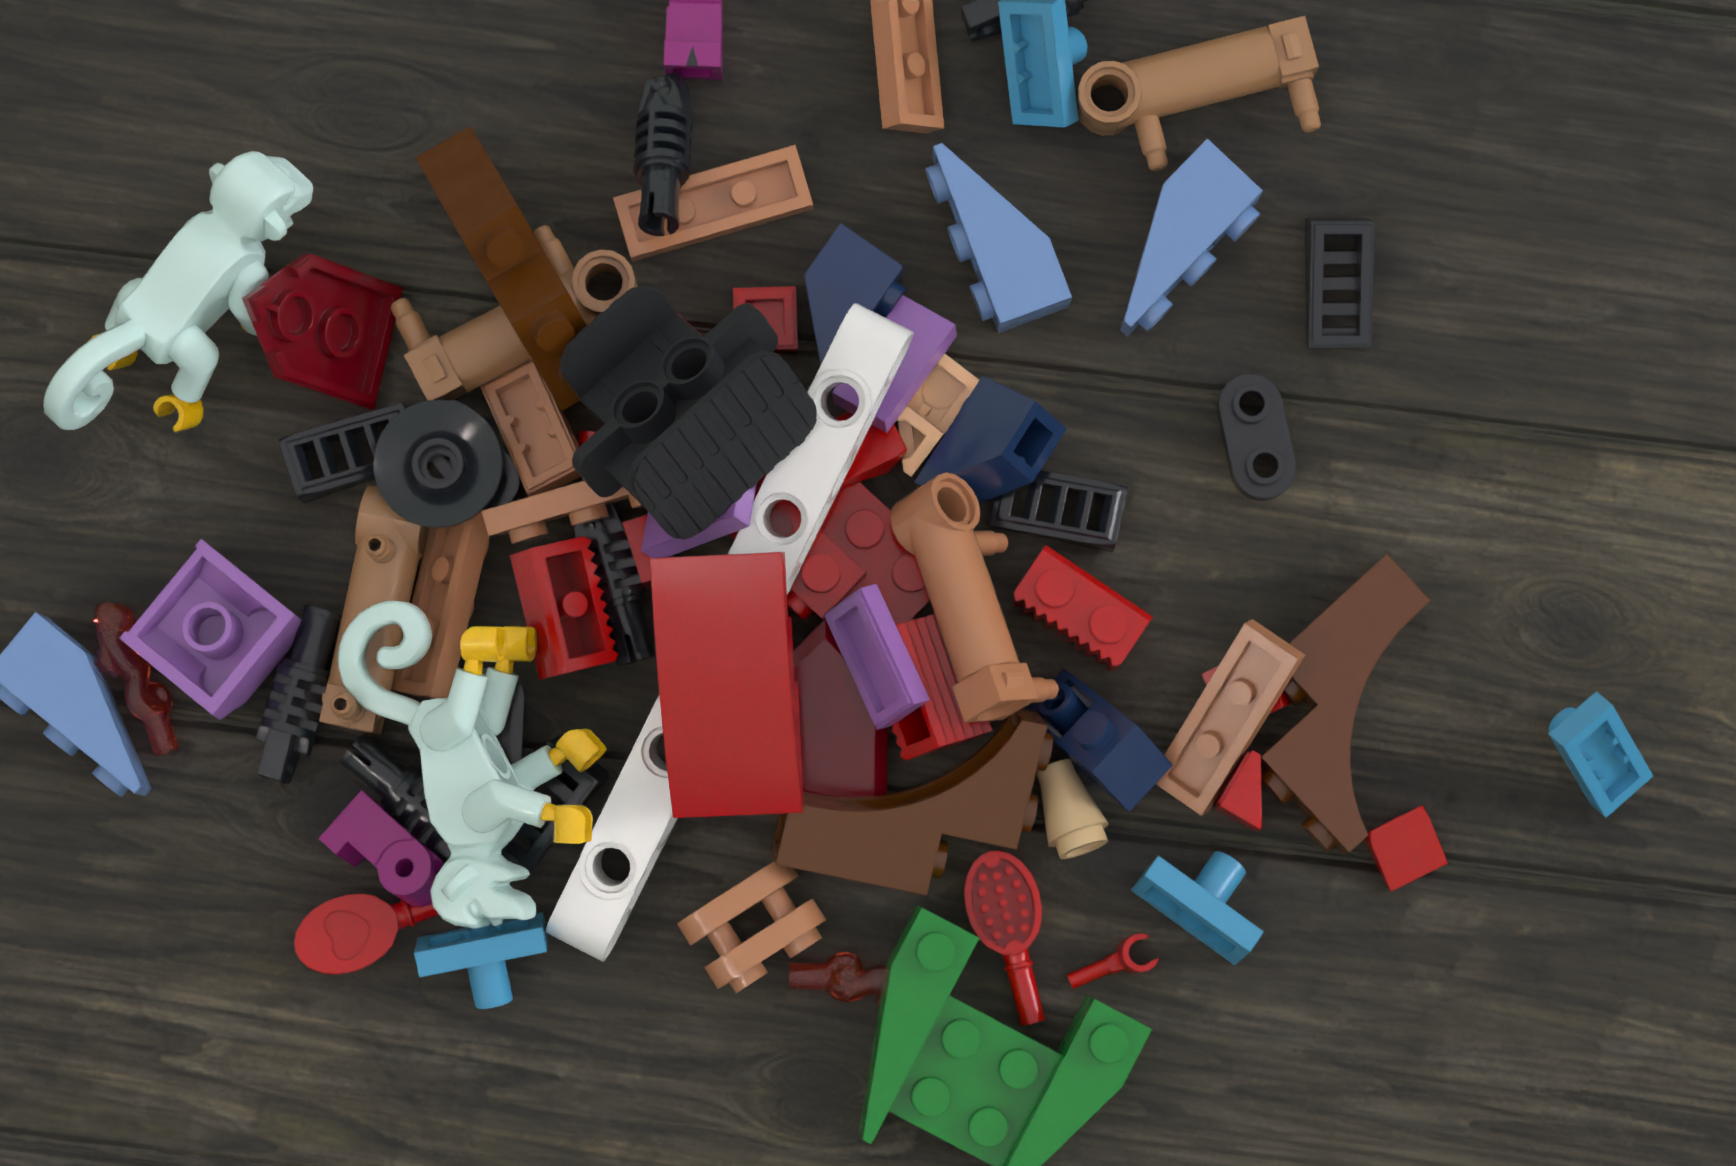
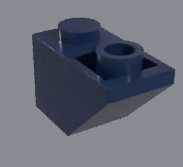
[804,223,906,366]
[915,375,1067,504]
[1026,669,1173,812]

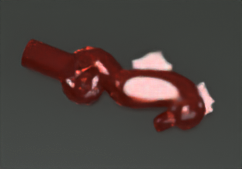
[91,601,179,757]
[789,952,953,1006]

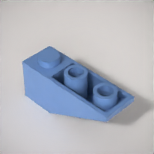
[1120,138,1263,336]
[925,143,1072,333]
[0,612,152,797]

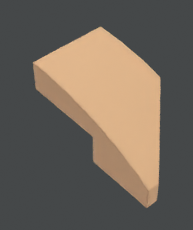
[897,353,979,477]

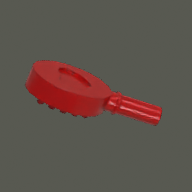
[964,851,1046,1026]
[294,894,439,975]

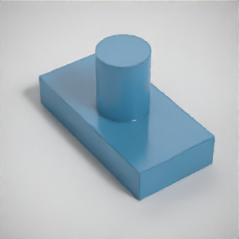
[998,0,1087,127]
[1548,691,1653,818]
[1131,851,1264,966]
[414,912,548,1009]

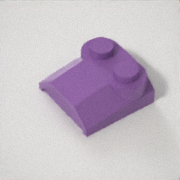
[119,539,302,720]

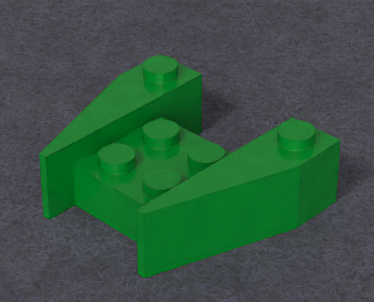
[859,905,1152,1166]

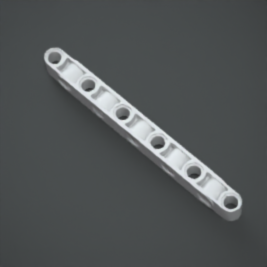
[545,303,914,962]

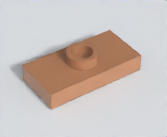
[480,360,581,496]

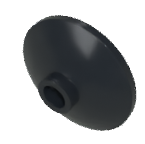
[373,400,503,528]

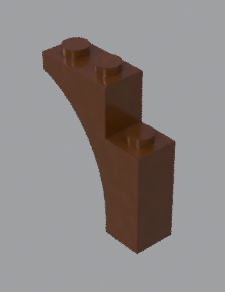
[415,126,587,411]
[1261,554,1431,854]
[771,709,1053,896]

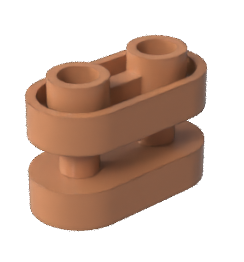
[677,861,826,993]

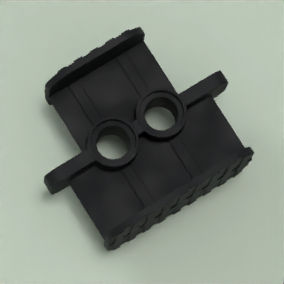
[560,286,817,540]

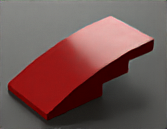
[650,552,804,818]

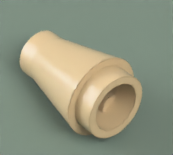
[1036,759,1109,859]

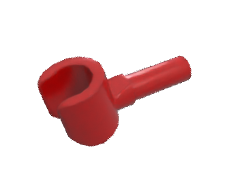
[1067,933,1159,989]

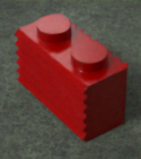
[510,536,619,680]
[1011,545,1153,672]
[892,614,992,760]

